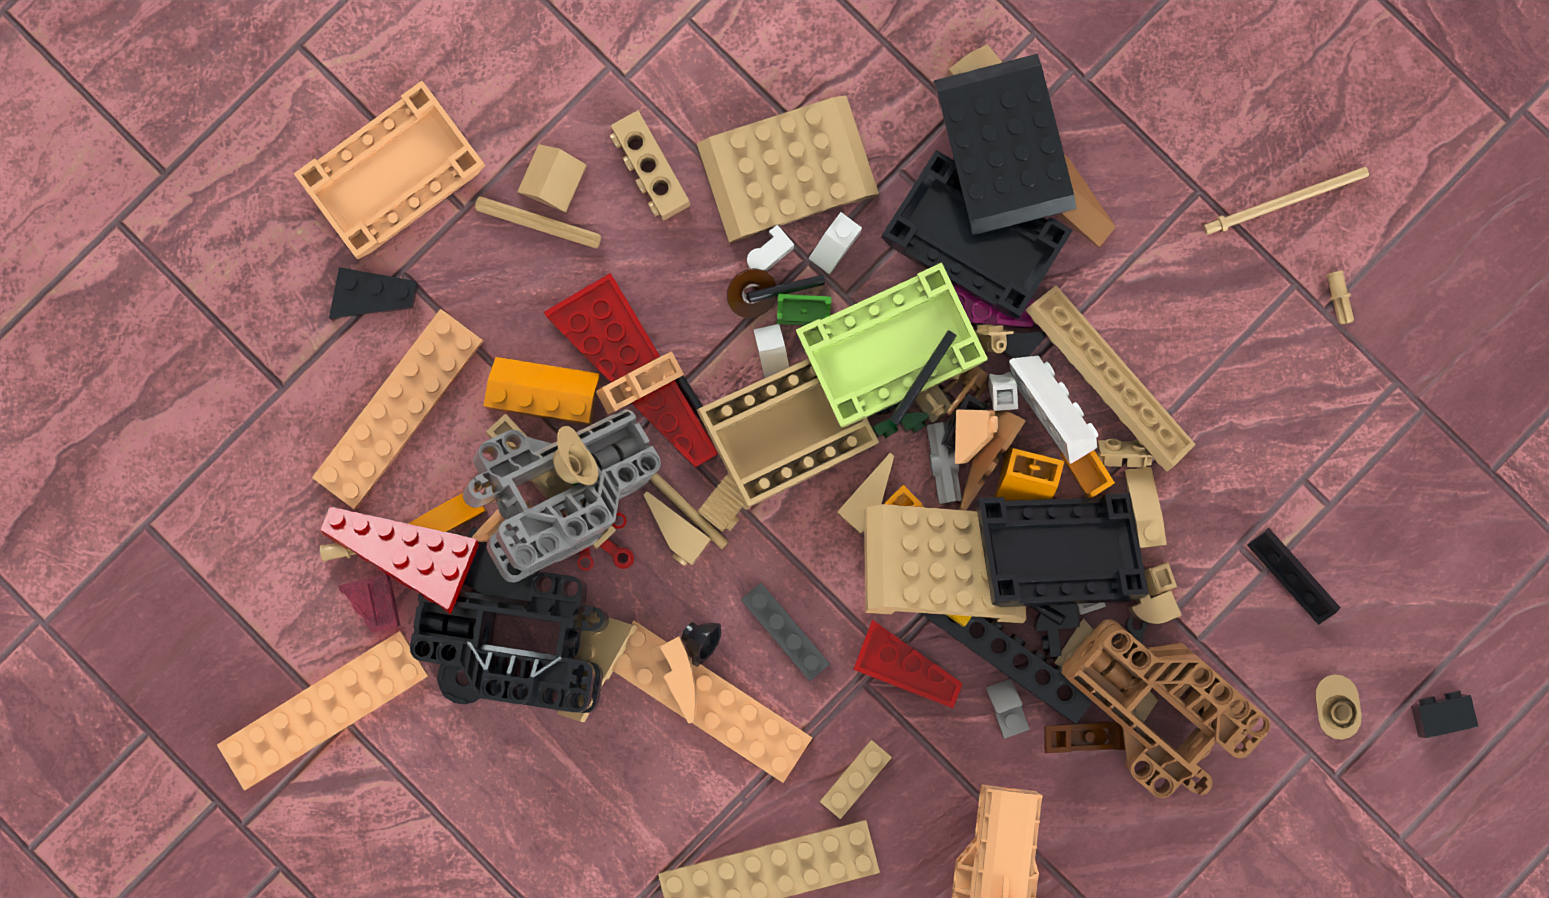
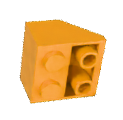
[994,447,1064,501]

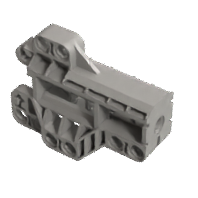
[463,409,661,582]

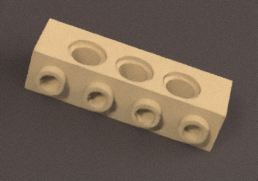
[610,110,690,221]

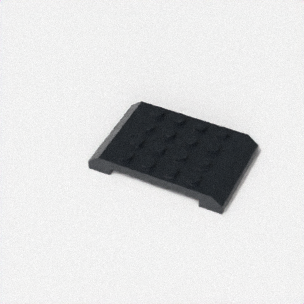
[934,54,1077,236]
[881,150,1073,319]
[976,493,1149,607]

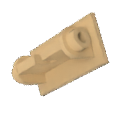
[974,324,1013,353]
[915,385,951,423]
[1098,439,1154,468]

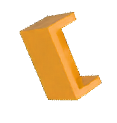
[1060,450,1115,498]

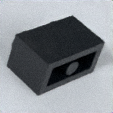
[1411,690,1479,738]

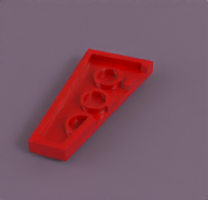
[853,620,963,708]

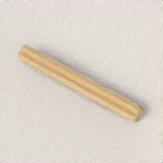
[475,196,601,249]

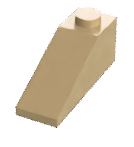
[836,453,894,534]
[1124,467,1167,548]
[644,491,711,566]

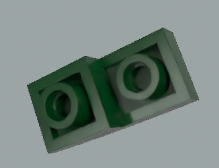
[872,412,929,439]

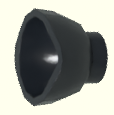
[681,622,722,667]

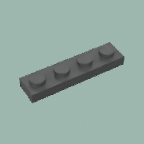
[741,583,830,681]

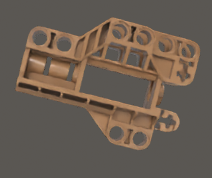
[1061,619,1271,798]

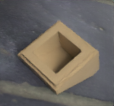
[1144,562,1177,596]

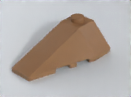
[1057,155,1116,248]
[959,409,1026,511]

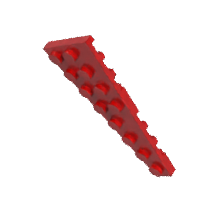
[544,273,718,468]

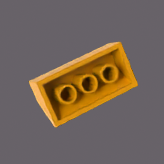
[483,357,600,426]

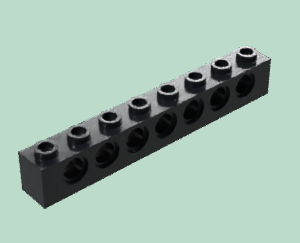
[919,613,1093,724]

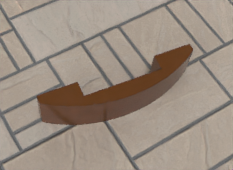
[1044,722,1125,753]

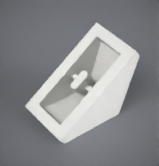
[753,324,789,379]

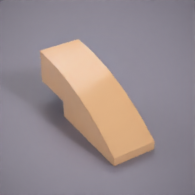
[660,636,696,724]

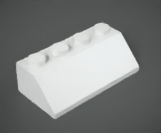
[1009,356,1098,464]

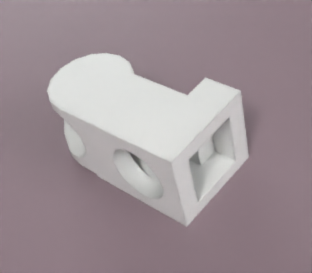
[747,225,794,272]
[988,372,1018,411]

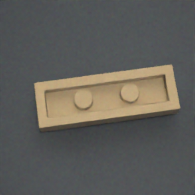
[820,740,892,819]

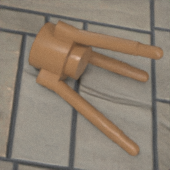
[942,366,989,415]

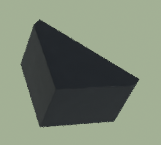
[1002,332,1046,360]

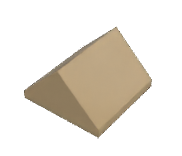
[517,144,587,213]

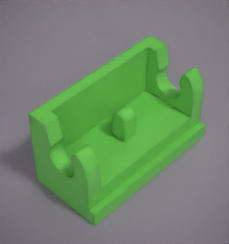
[777,294,831,326]

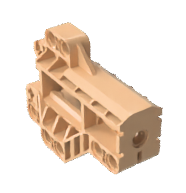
[951,784,1043,898]

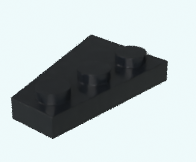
[329,267,418,320]

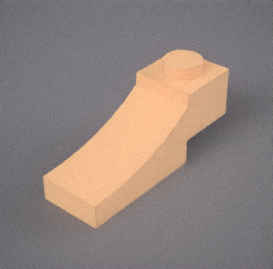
[596,351,684,415]

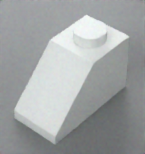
[809,212,862,275]

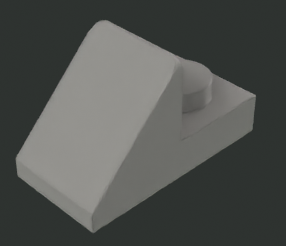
[985,679,1030,739]

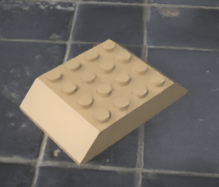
[697,359,879,508]

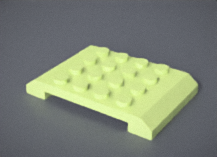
[796,263,988,428]

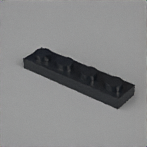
[1247,527,1341,625]

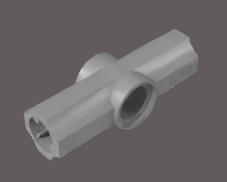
[926,422,962,504]

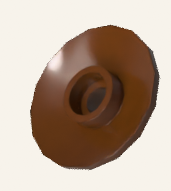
[727,268,777,319]

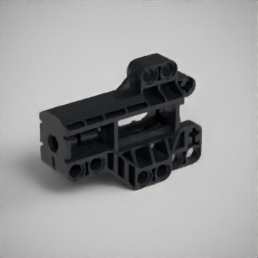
[410,572,609,713]

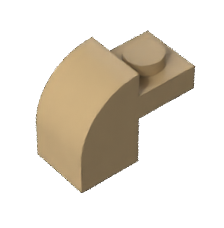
[1127,591,1181,624]

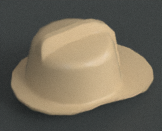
[553,426,598,485]
[1316,674,1362,740]

